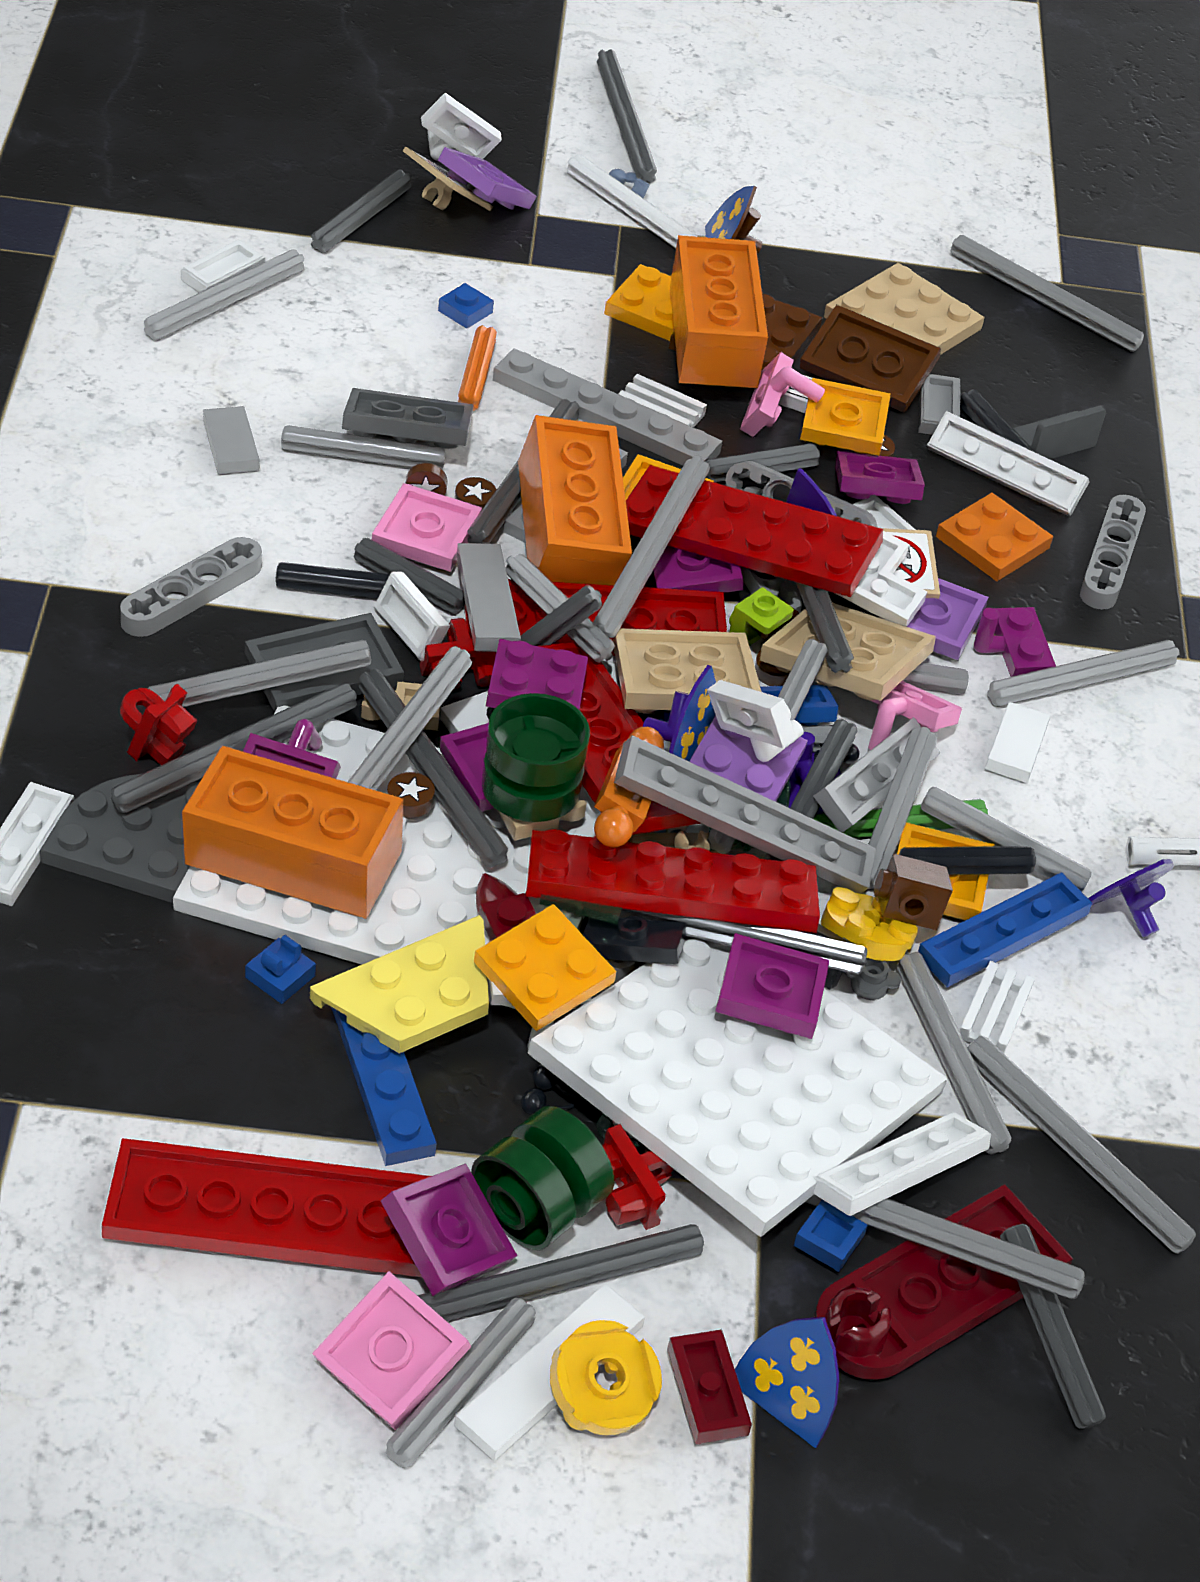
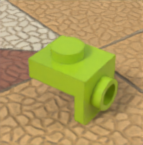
[729,587,794,646]

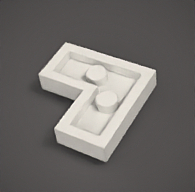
[835,525,927,627]

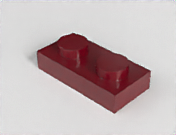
[667,1329,752,1444]

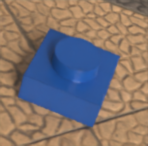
[438,283,494,329]
[794,1199,868,1272]

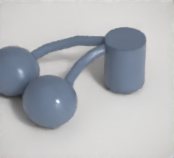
[609,169,650,198]

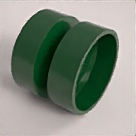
[482,693,590,822]
[471,1106,614,1250]

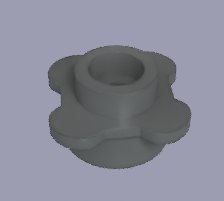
[844,958,901,1000]

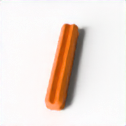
[458,325,497,411]

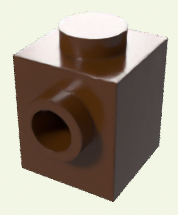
[874,853,953,931]

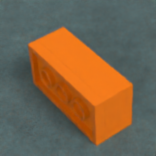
[670,235,768,388]
[518,415,632,585]
[182,746,403,919]

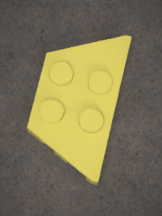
[310,915,489,1053]

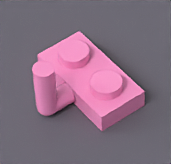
[740,352,825,437]
[868,681,962,750]

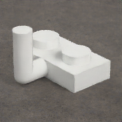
[421,93,502,161]
[707,680,804,762]

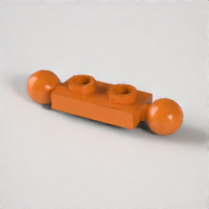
[594,727,664,848]

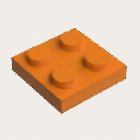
[936,493,1053,581]

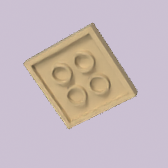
[824,263,985,355]
[760,603,936,701]
[613,628,762,713]

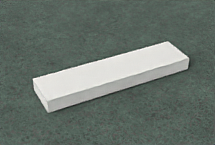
[927,411,1089,517]
[813,1112,991,1216]
[454,1283,645,1461]

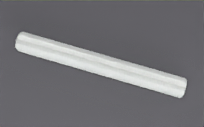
[567,154,698,249]

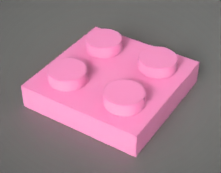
[371,483,482,572]
[312,1271,471,1431]

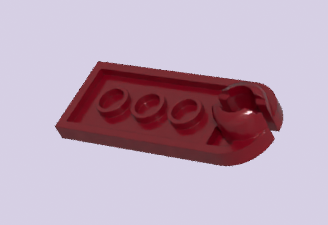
[814,1184,1073,1380]

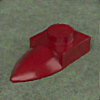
[476,873,536,941]

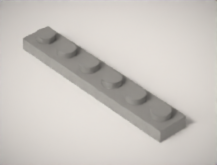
[492,348,722,466]
[614,735,876,893]

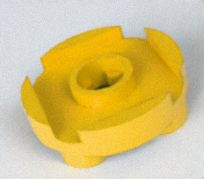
[821,887,918,961]
[550,1320,662,1435]

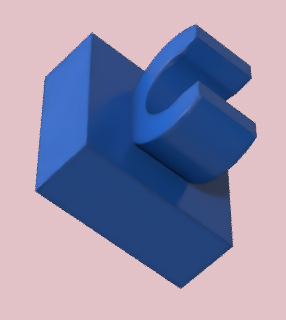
[245,935,316,1004]

